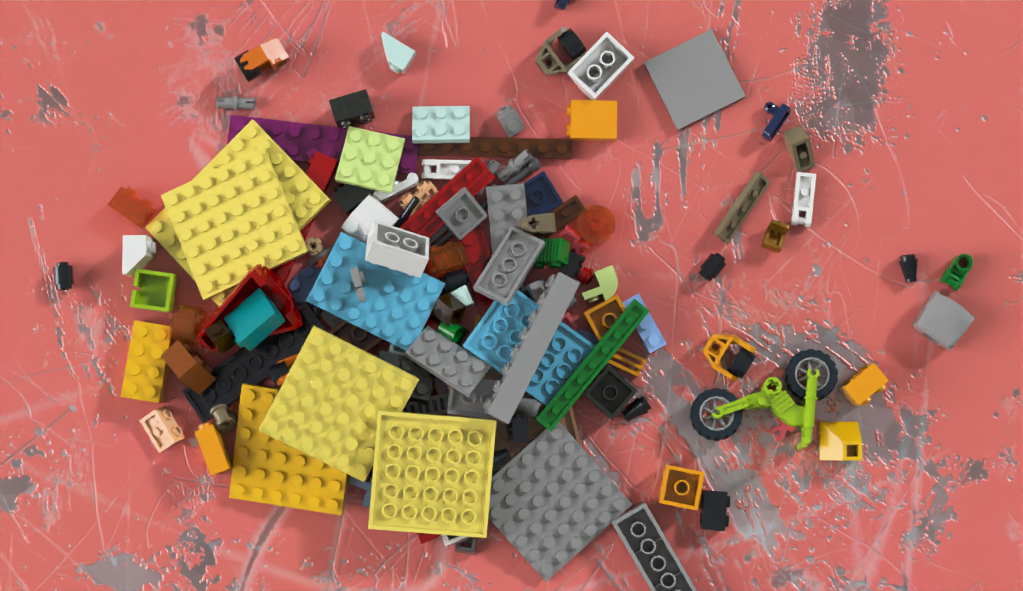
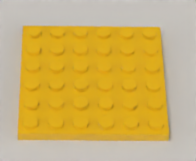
[229,383,348,516]

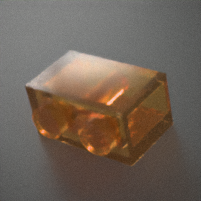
[108,186,156,229]
[425,241,470,277]

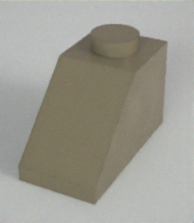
[783,126,815,172]

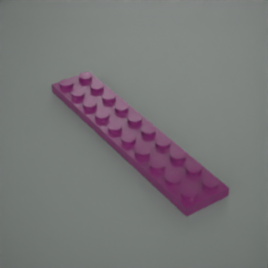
[227,115,419,174]

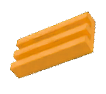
[608,347,646,377]

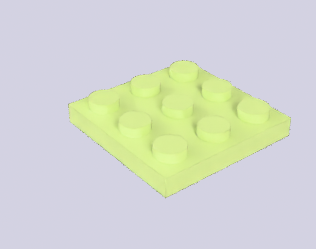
[335,126,405,194]

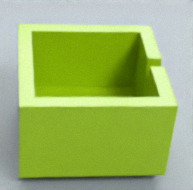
[130,269,178,313]

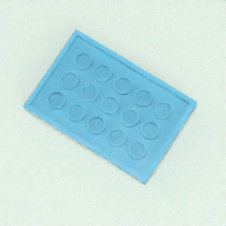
[306,232,445,351]
[462,290,595,406]

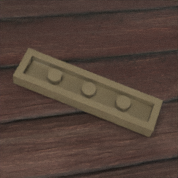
[714,171,771,244]

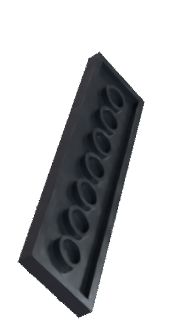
[182,302,328,423]

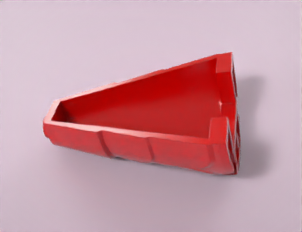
[197,264,302,352]

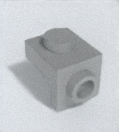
[495,105,525,138]

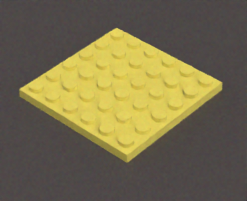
[161,147,309,301]
[259,325,419,482]
[368,410,497,538]

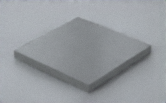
[643,29,746,131]

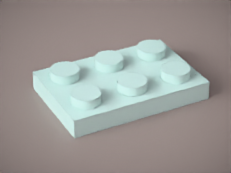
[412,106,470,144]

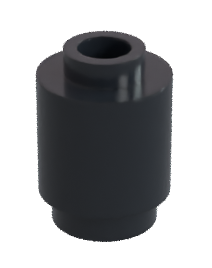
[698,253,726,282]
[53,262,74,290]
[440,269,469,292]

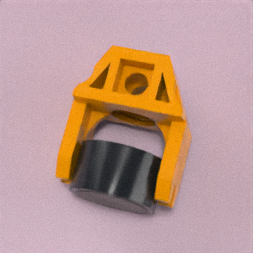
[703,333,756,382]

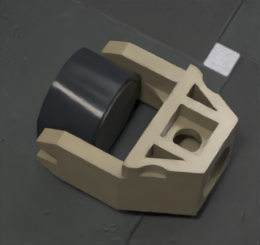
[534,26,586,76]

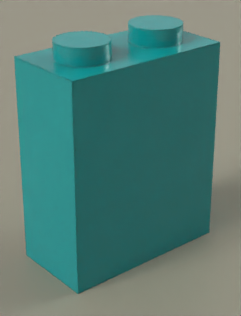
[224,288,285,351]

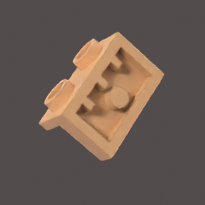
[399,179,438,217]
[139,406,185,453]

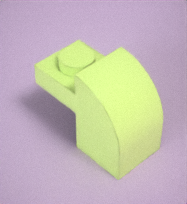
[581,265,618,303]

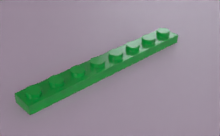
[535,299,649,432]

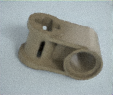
[518,213,556,235]
[210,404,238,435]

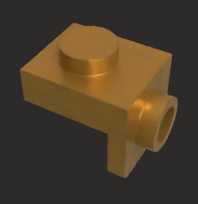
[761,219,790,253]

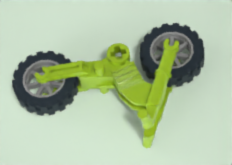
[690,349,838,451]

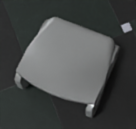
[912,291,975,351]

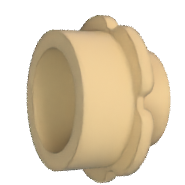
[306,237,323,256]

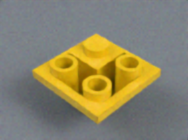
[819,422,862,461]

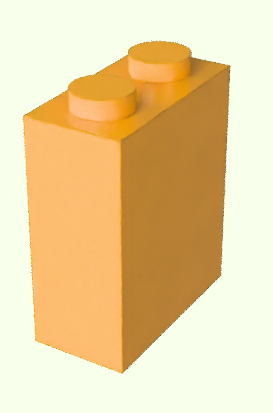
[566,100,617,142]
[195,422,233,476]

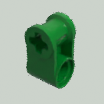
[939,254,973,291]
[437,322,469,347]

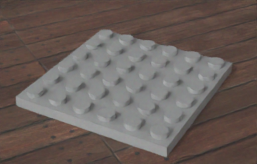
[488,422,632,581]

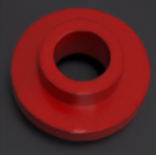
[577,267,594,285]

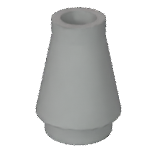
[517,398,542,418]

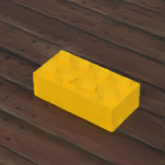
[121,320,177,403]

